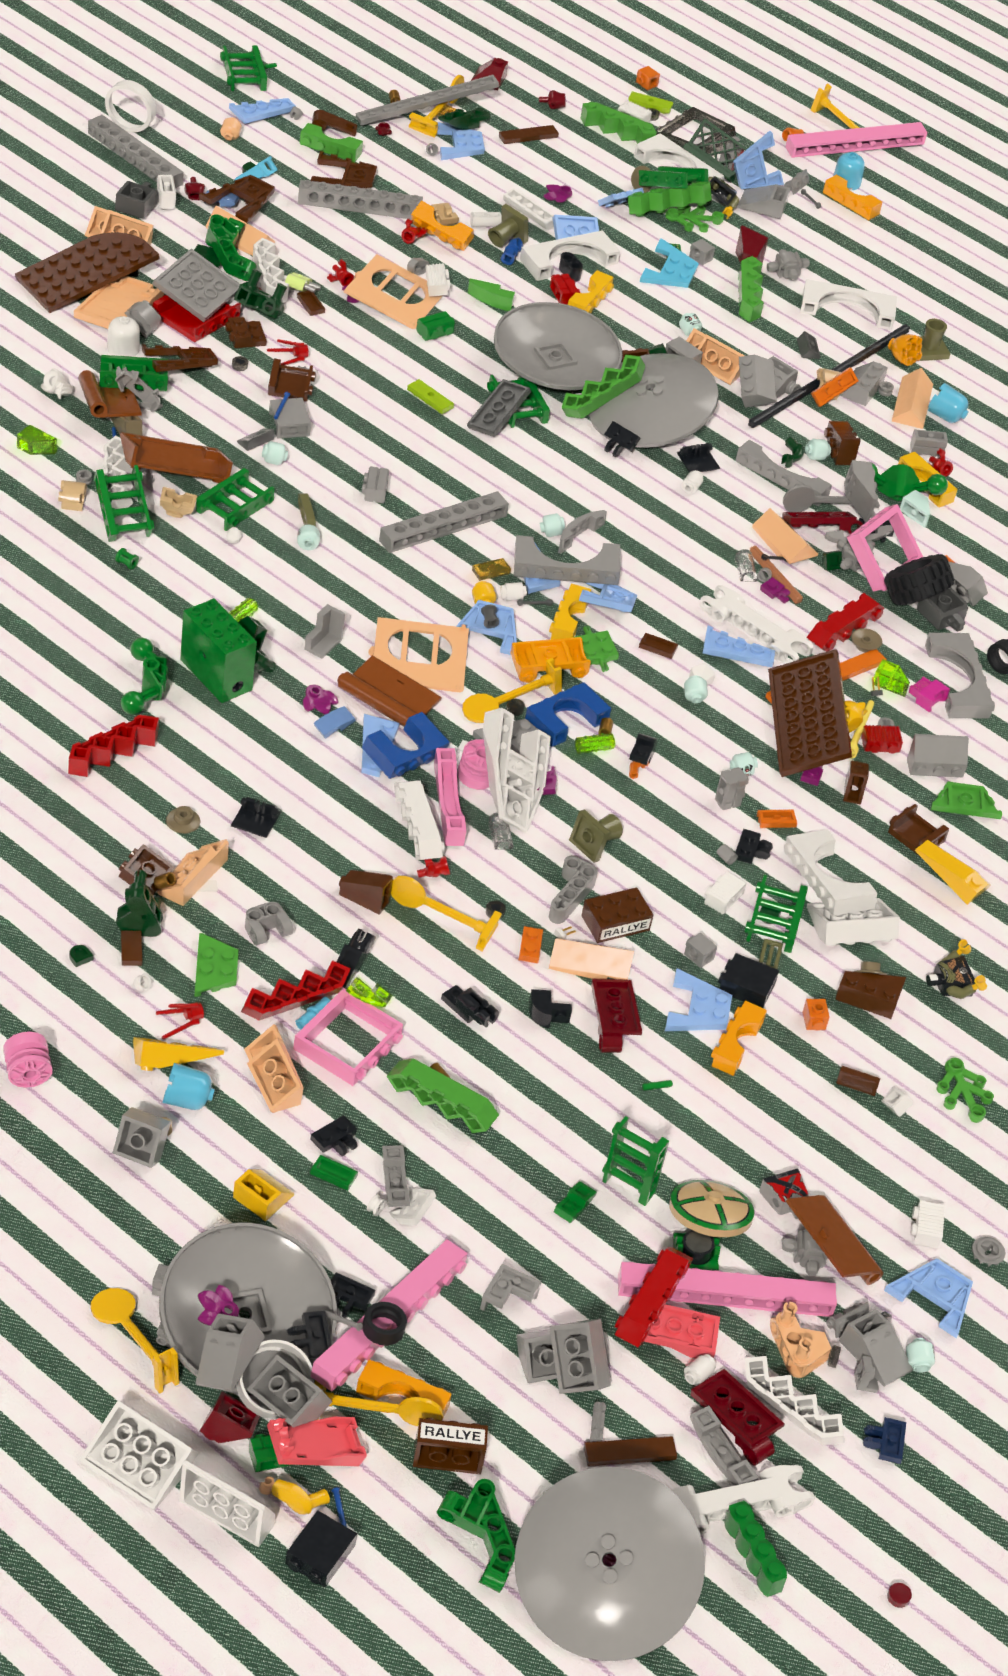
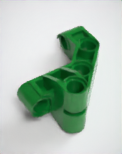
[205,214,257,281]
[437,1479,515,1593]

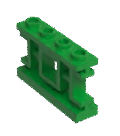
[99,355,168,391]

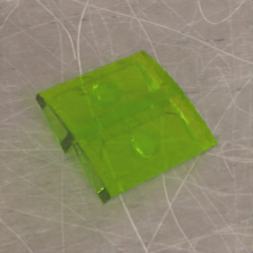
[346,976,393,1007]

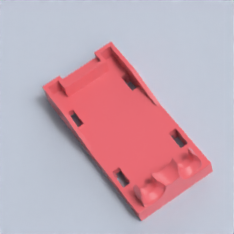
[644,1304,720,1359]
[267,1416,367,1466]

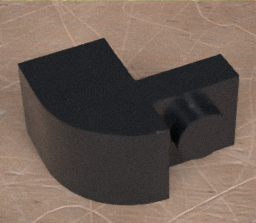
[629,733,657,765]
[529,989,572,1028]

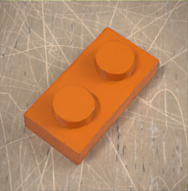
[519,926,543,963]

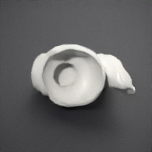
[41,368,73,399]

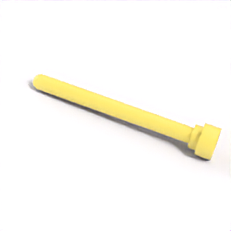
[850,700,874,759]

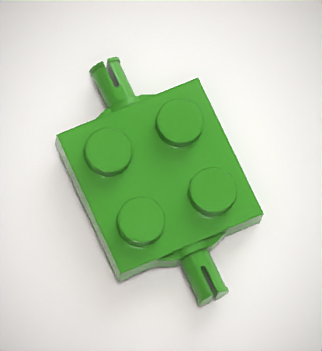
[574,626,619,672]

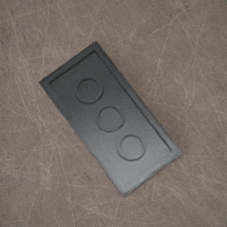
[467,379,531,437]

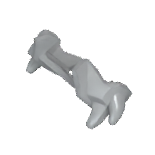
[115,366,163,412]

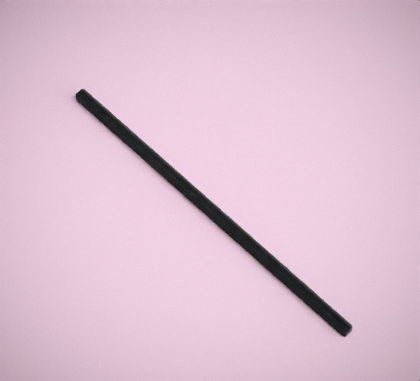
[748,324,910,428]

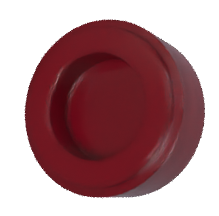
[887,1583,912,1608]

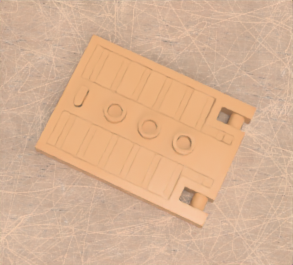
[74,276,164,329]

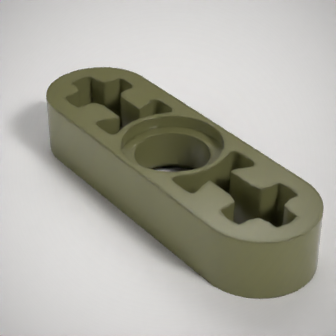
[298,493,316,527]

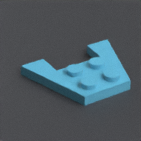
[640,238,699,288]

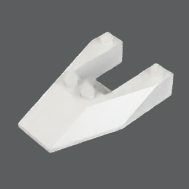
[483,708,551,833]

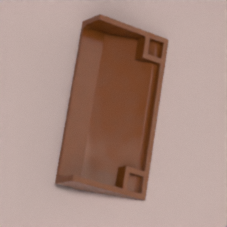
[120,432,233,483]

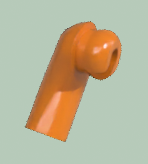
[629,761,649,779]

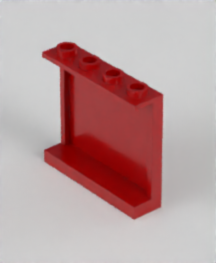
[153,295,241,342]

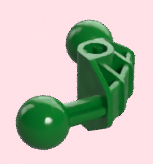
[872,463,948,501]
[121,637,168,715]

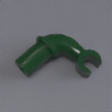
[781,437,804,468]

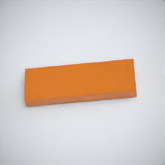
[811,367,859,407]

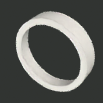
[105,80,156,132]
[236,1340,314,1419]

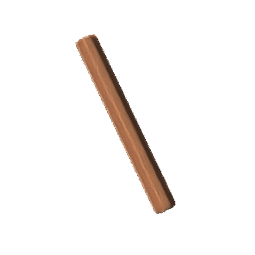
[749,545,803,604]

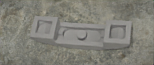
[558,510,607,554]
[825,525,893,543]
[382,1145,410,1207]
[690,1406,759,1485]

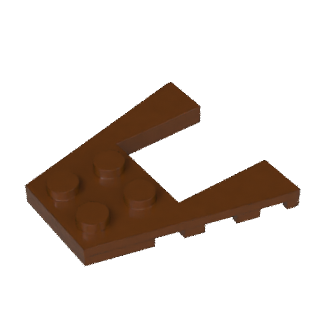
[310,151,377,188]
[199,175,275,224]
[142,344,218,372]

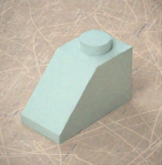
[900,490,930,528]

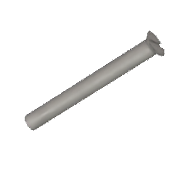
[325,1311,363,1331]

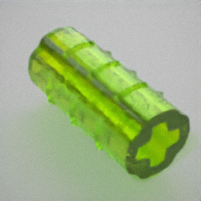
[229,598,258,622]
[575,733,615,754]

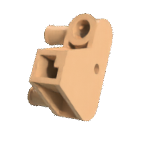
[770,1302,832,1378]

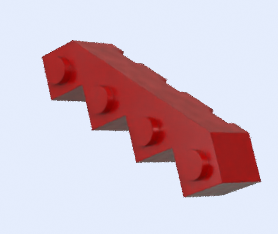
[806,593,885,652]
[68,715,159,777]
[241,960,350,1021]
[615,1246,693,1347]

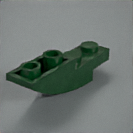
[438,108,490,129]

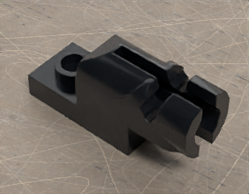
[336,928,376,989]
[441,985,499,1028]

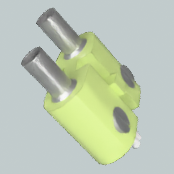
[284,272,321,293]

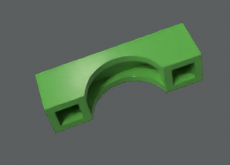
[300,123,363,162]

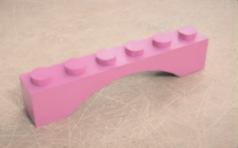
[434,748,466,846]

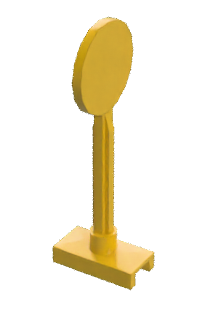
[408,75,464,138]
[811,84,859,129]
[462,657,562,723]
[391,876,502,952]
[91,1288,179,1394]
[314,1380,444,1427]

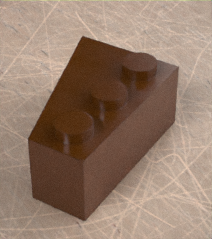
[824,421,861,465]
[835,971,906,1019]

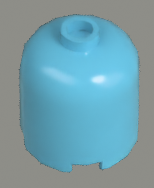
[833,152,865,190]
[928,383,969,423]
[162,1063,215,1110]

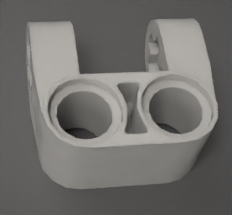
[245,902,294,946]

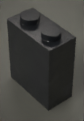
[718,953,780,1008]
[285,1510,358,1587]

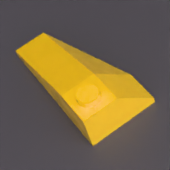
[915,840,991,905]
[133,1037,224,1071]

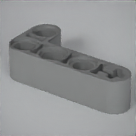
[549,856,598,924]

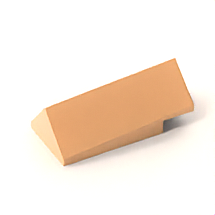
[85,206,154,245]
[206,206,275,256]
[686,328,745,385]
[892,368,933,429]
[752,508,818,564]
[157,839,229,906]
[549,938,634,980]
[244,1024,304,1113]

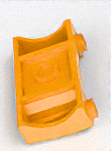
[510,637,591,683]

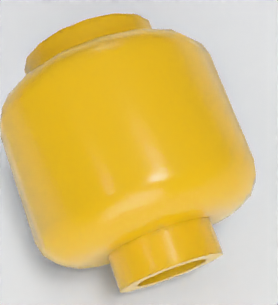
[472,581,496,604]

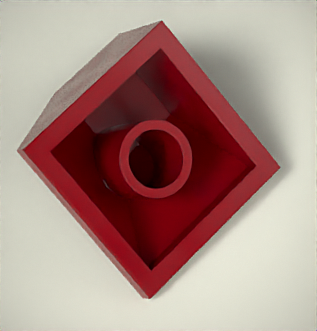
[471,58,509,91]
[735,225,768,264]
[199,1391,260,1443]

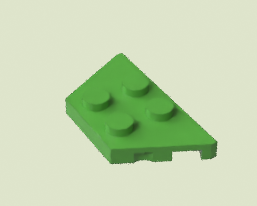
[931,781,1002,820]
[194,933,238,997]

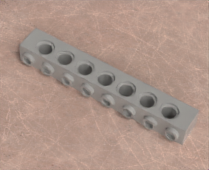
[88,114,184,188]
[298,180,423,220]
[379,491,509,553]

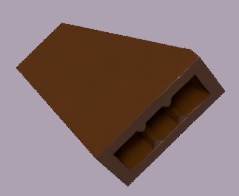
[338,870,393,915]

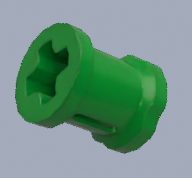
[115,548,139,570]

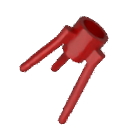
[267,339,309,365]
[156,1002,204,1039]

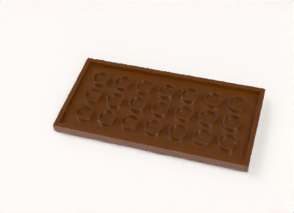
[768,649,852,777]

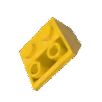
[233,1169,294,1221]

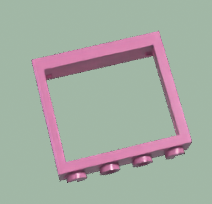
[847,504,923,592]
[293,988,403,1086]

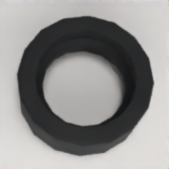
[987,639,1008,674]
[362,1302,407,1346]

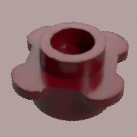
[375,122,392,136]

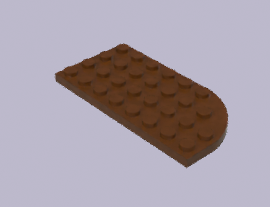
[15,232,160,313]

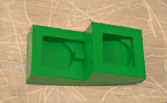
[554,1181,597,1223]

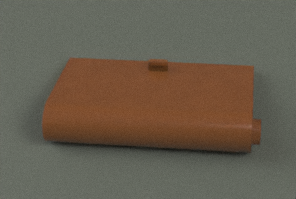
[78,370,142,418]
[337,655,442,727]
[785,1195,884,1285]

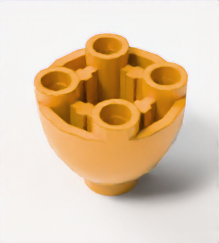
[888,334,922,366]

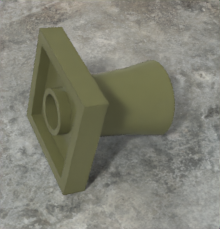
[488,204,528,248]
[919,318,951,361]
[569,809,623,863]

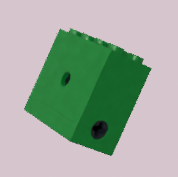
[180,598,257,703]

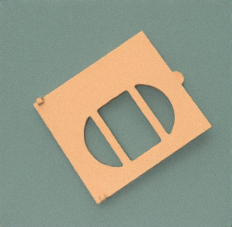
[344,254,443,329]
[368,617,469,692]

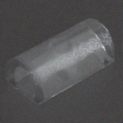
[735,549,758,582]
[488,812,513,850]

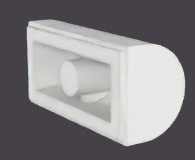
[470,212,502,227]

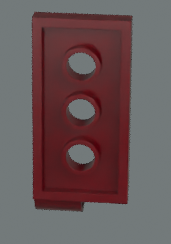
[782,511,863,535]
[591,979,642,1053]
[690,1369,785,1466]

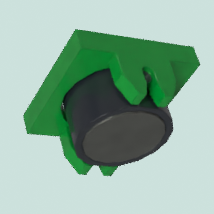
[672,1230,720,1271]

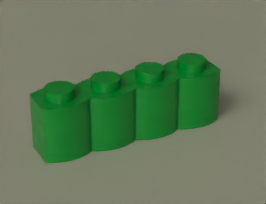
[724,1500,787,1597]

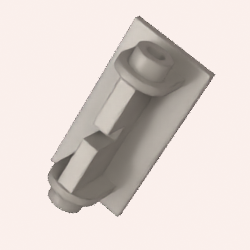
[784,169,809,195]
[826,1302,869,1338]

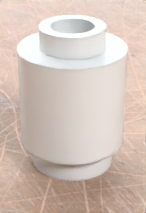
[681,470,703,494]
[500,582,527,601]
[684,1354,716,1386]

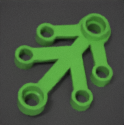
[665,205,724,233]
[936,1058,994,1123]

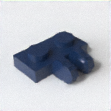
[863,1417,907,1464]

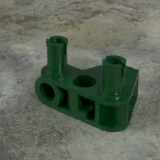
[234,269,287,318]
[238,616,276,673]
[116,870,163,937]

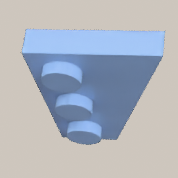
[598,188,644,207]
[552,214,599,240]

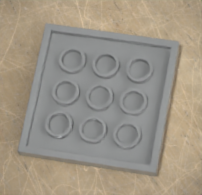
[153,248,240,322]

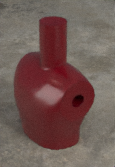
[539,90,565,109]
[184,177,205,200]

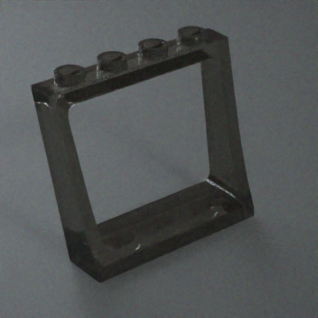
[656,107,736,154]

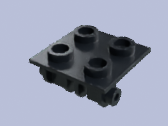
[677,443,720,473]
[231,797,281,838]

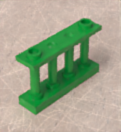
[220,45,267,91]
[639,166,709,189]
[487,374,550,428]
[94,465,154,542]
[196,468,275,531]
[744,875,808,953]
[602,1116,669,1206]

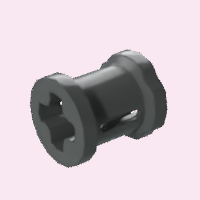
[481,604,499,628]

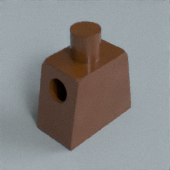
[843,760,869,805]

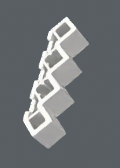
[252,238,289,303]
[103,436,133,509]
[394,780,445,860]
[744,1356,845,1446]

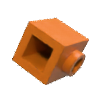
[636,66,660,90]
[802,999,830,1030]

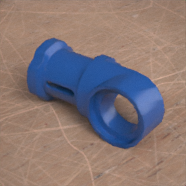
[501,238,523,265]

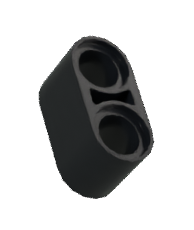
[559,252,583,282]

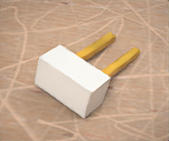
[554,926,576,939]

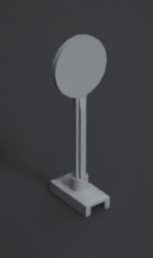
[782,485,880,518]

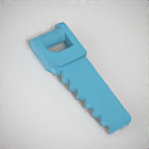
[234,156,278,180]

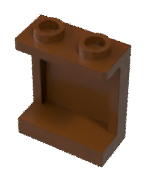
[268,358,316,402]
[888,804,949,857]

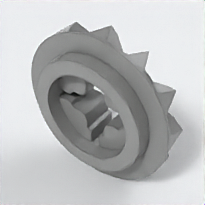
[971,1236,1006,1267]

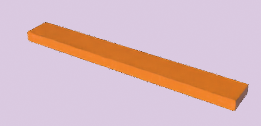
[765,649,887,704]

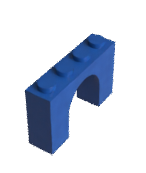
[525,682,611,747]
[362,712,450,779]

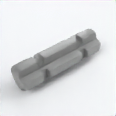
[590,1401,606,1442]

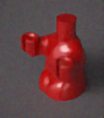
[402,218,428,244]
[327,259,354,286]
[929,448,953,477]
[417,856,450,878]

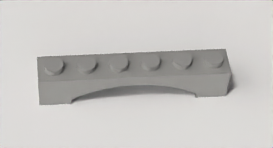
[736,440,832,506]

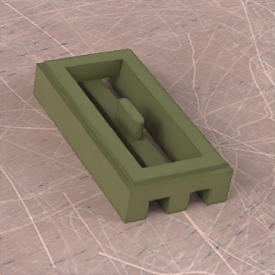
[759,939,783,969]

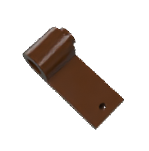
[311,109,357,137]

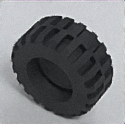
[884,554,955,606]

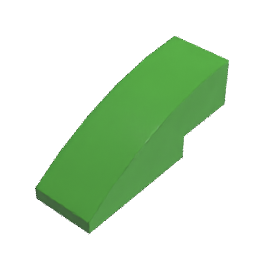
[468,278,515,311]

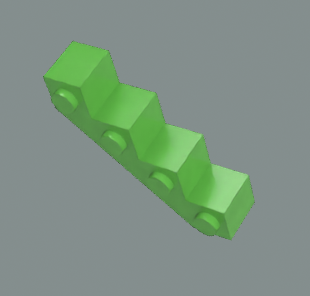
[580,102,657,144]
[628,182,712,217]
[738,256,764,322]
[562,355,645,419]
[386,1058,499,1133]

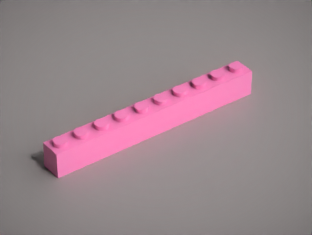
[786,122,927,158]
[310,1239,468,1392]
[618,1262,837,1317]

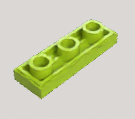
[628,91,673,114]
[407,379,454,414]

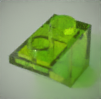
[17,425,57,455]
[874,659,910,697]

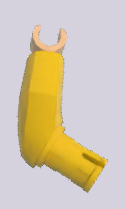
[259,1476,330,1515]

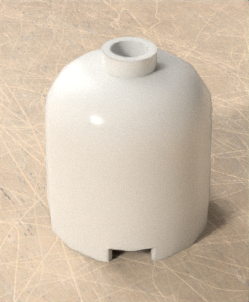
[107,316,140,357]

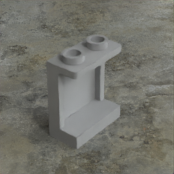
[269,398,311,439]

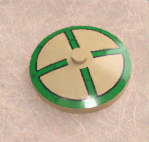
[669,1180,754,1237]

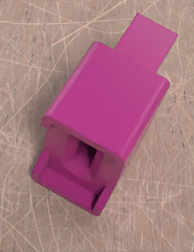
[908,676,950,712]

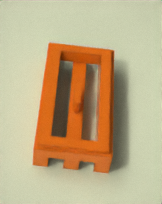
[756,809,797,828]

